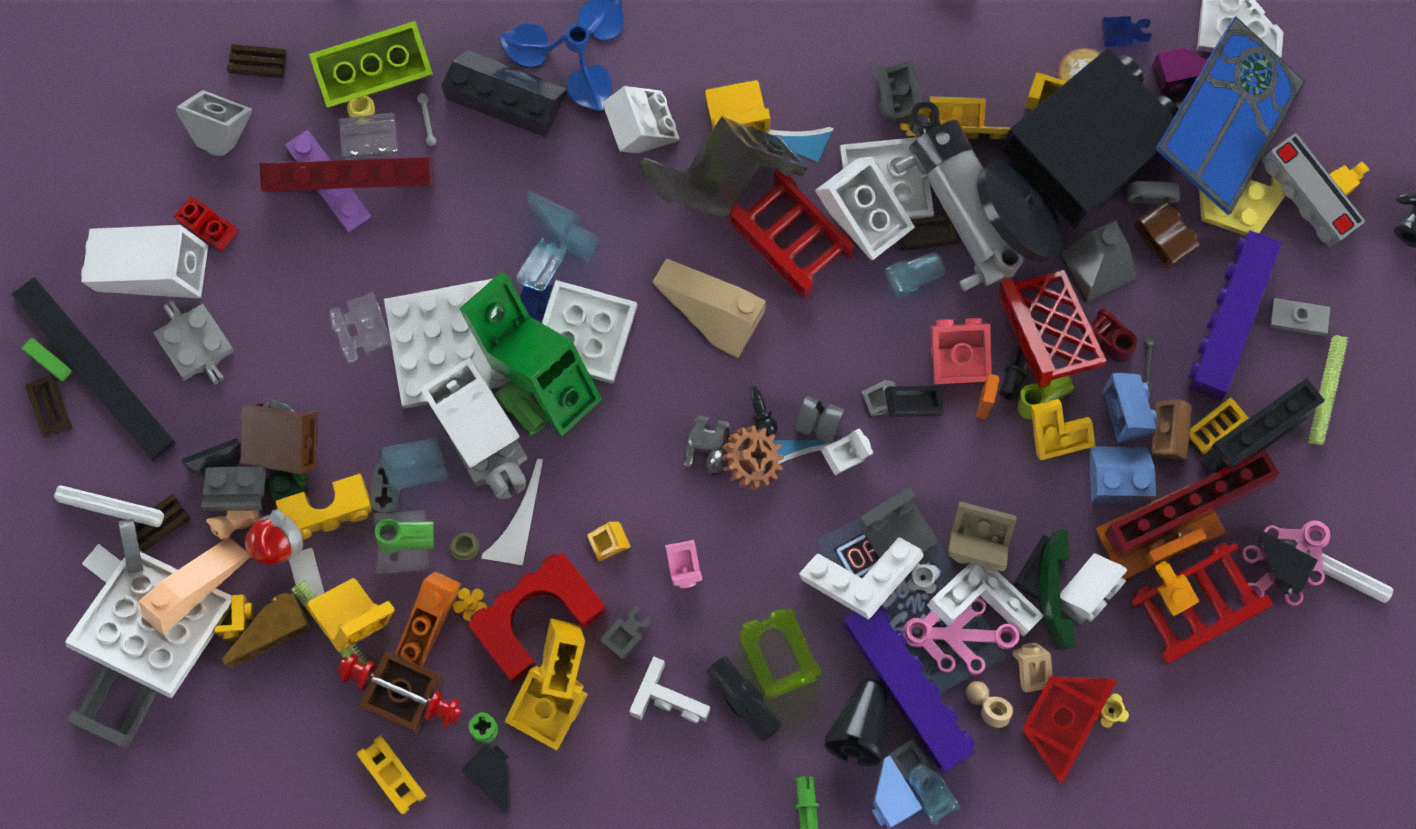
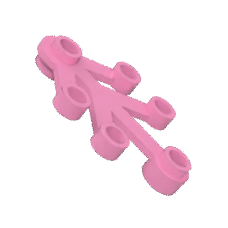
[1239,521,1331,607]
[902,598,1019,675]

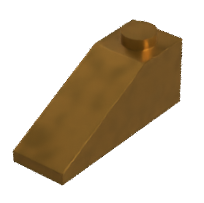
[222,593,312,669]

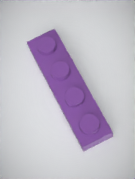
[285,130,371,233]

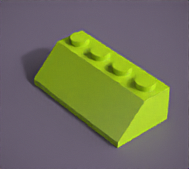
[309,21,433,108]

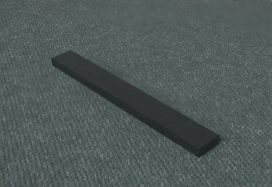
[11,277,176,461]

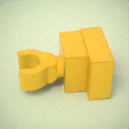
[1329,161,1370,196]

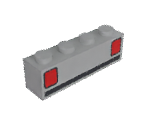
[1261,133,1366,248]

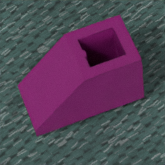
[1152,47,1207,94]

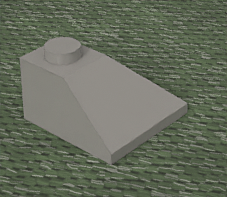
[176,90,252,156]

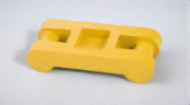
[356,735,427,815]

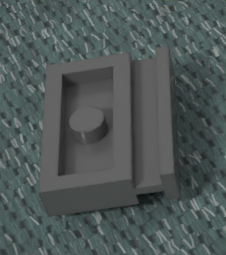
[201,466,266,511]

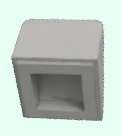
[861,380,896,418]

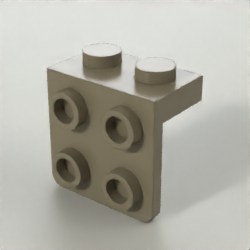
[948,501,1017,571]

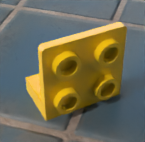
[705,80,771,142]
[306,578,395,652]

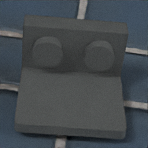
[858,486,938,558]

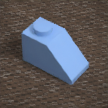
[872,755,922,829]

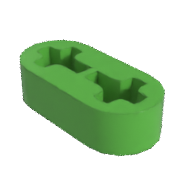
[21,338,72,382]

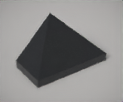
[181,438,241,478]

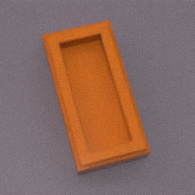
[976,374,1000,419]

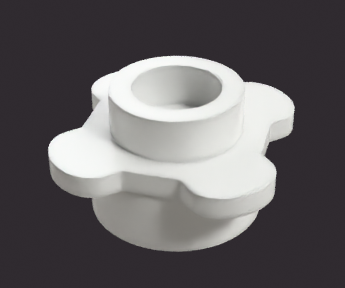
[907,563,939,594]

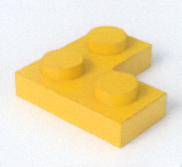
[1030,399,1095,461]

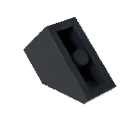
[1257,532,1318,595]
[461,743,511,815]

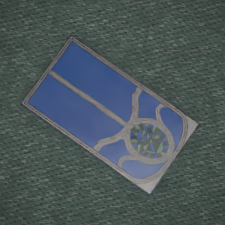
[1156,16,1305,215]

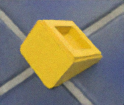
[587,522,630,561]

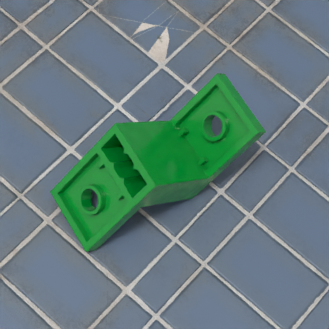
[459,272,602,437]

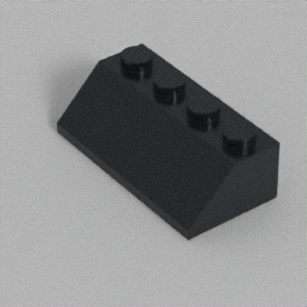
[441,50,567,137]

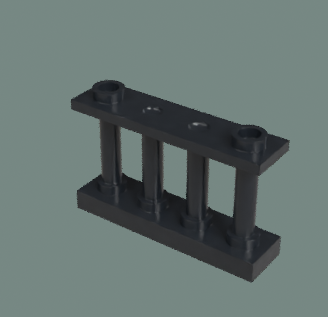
[1199,377,1325,475]

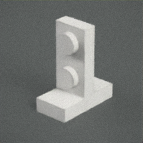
[629,656,710,723]

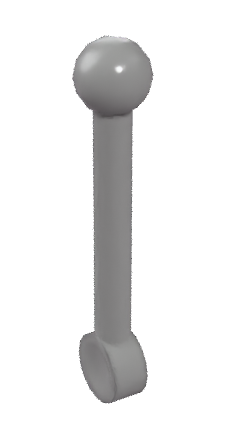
[417,93,437,147]

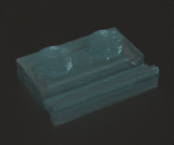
[379,437,448,491]

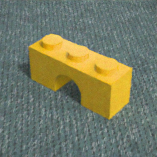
[275,473,374,540]

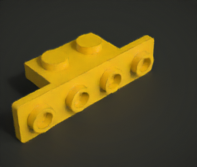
[900,96,1010,139]

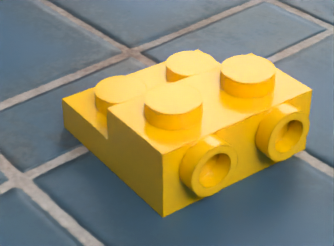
[504,664,588,751]

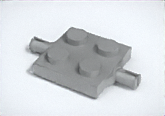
[153,301,234,385]

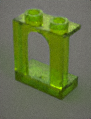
[738,608,823,701]

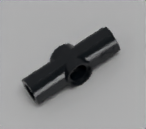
[706,655,782,742]

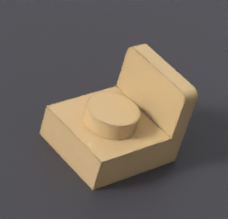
[1013,643,1052,693]

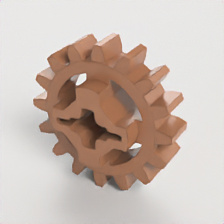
[721,425,784,490]

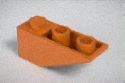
[395,571,461,667]

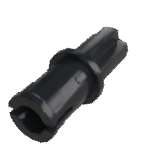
[999,344,1028,400]

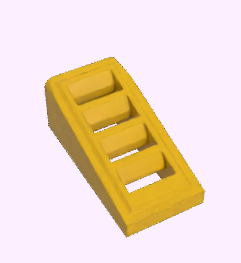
[1189,397,1249,455]

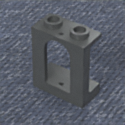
[66,665,157,749]

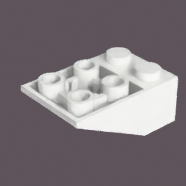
[420,357,520,468]

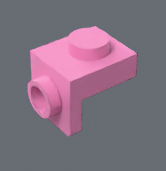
[665,540,702,588]

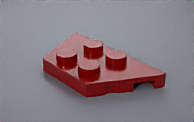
[1022,676,1117,783]

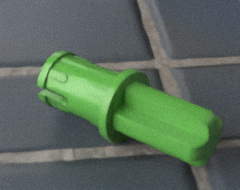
[795,776,819,829]

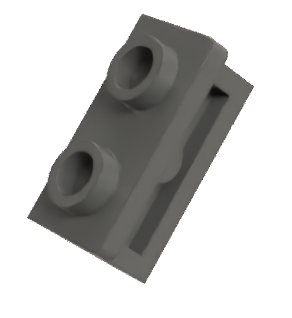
[874,60,923,124]

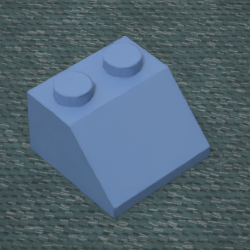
[1102,373,1158,444]
[1089,446,1156,504]

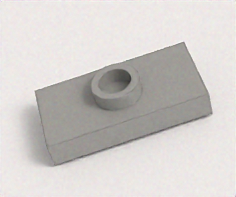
[1269,298,1330,336]

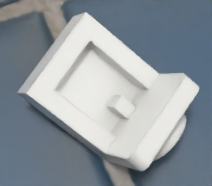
[821,429,873,475]

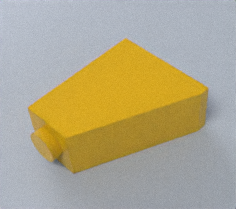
[541,618,585,700]

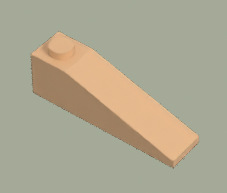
[139,538,250,635]

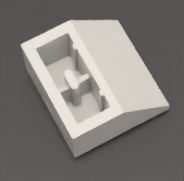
[603,86,680,153]
[1060,553,1127,625]

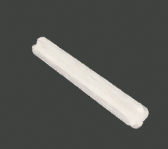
[54,485,164,527]
[1284,540,1393,603]

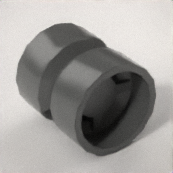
[794,396,845,444]

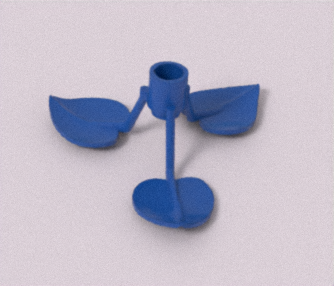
[500,0,624,112]

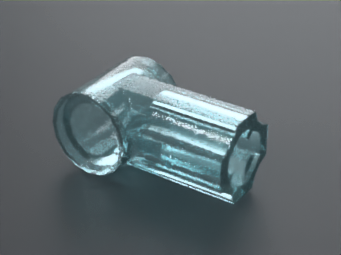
[884,251,945,298]

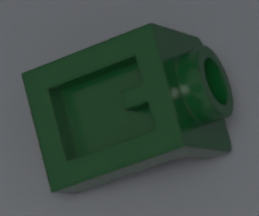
[265,470,309,503]

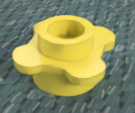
[1100,694,1129,728]

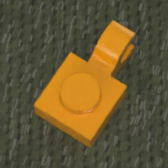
[1154,561,1200,616]

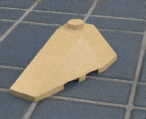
[653,258,766,359]

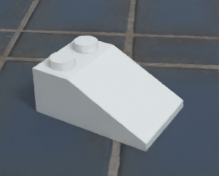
[815,157,915,260]

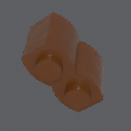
[1134,201,1199,269]

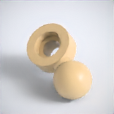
[965,681,1013,728]

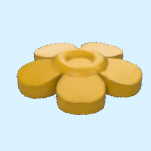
[453,588,487,621]

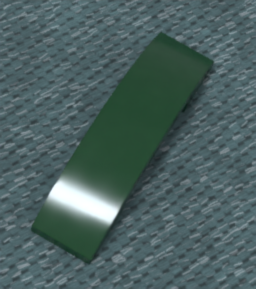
[1039,529,1074,650]

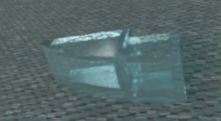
[526,191,600,264]

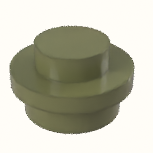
[450,532,480,562]

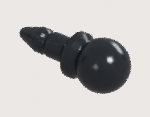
[750,385,778,437]

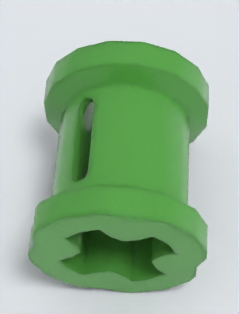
[469,712,498,743]

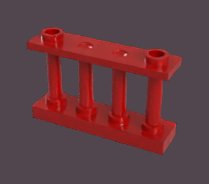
[728,169,855,299]
[1130,542,1274,666]

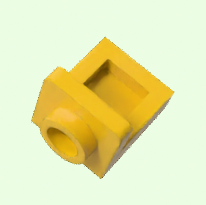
[214,595,254,641]

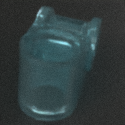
[908,765,960,826]

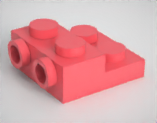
[930,318,992,384]

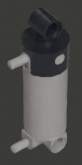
[894,101,1023,291]

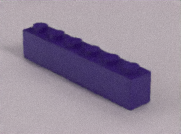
[1188,230,1282,401]
[842,605,975,775]

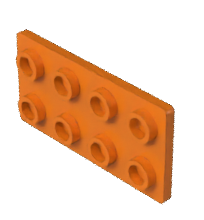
[1095,482,1225,579]

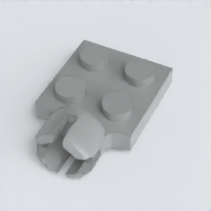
[449,437,527,500]

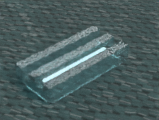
[517,238,567,292]

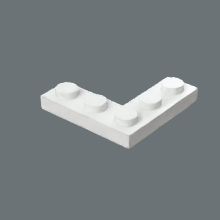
[799,537,924,619]
[927,563,1044,637]

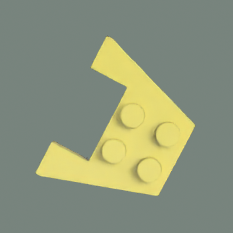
[1199,176,1286,236]

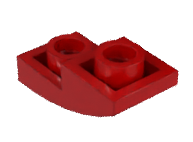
[173,196,239,252]

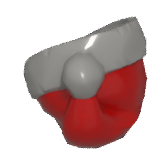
[245,509,303,566]

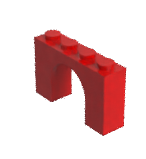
[468,552,607,684]

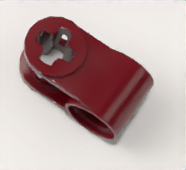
[1081,309,1138,362]

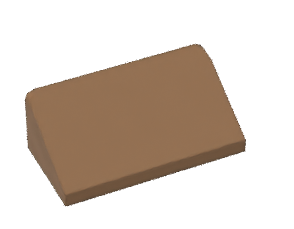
[1151,399,1192,460]

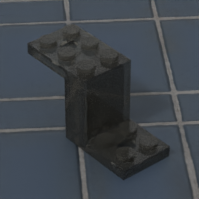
[639,116,808,218]

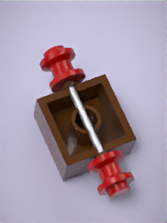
[337,651,463,735]

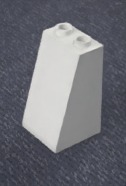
[81,225,208,298]

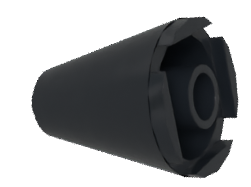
[824,678,887,766]

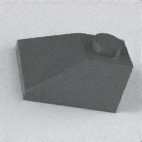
[1060,221,1137,303]

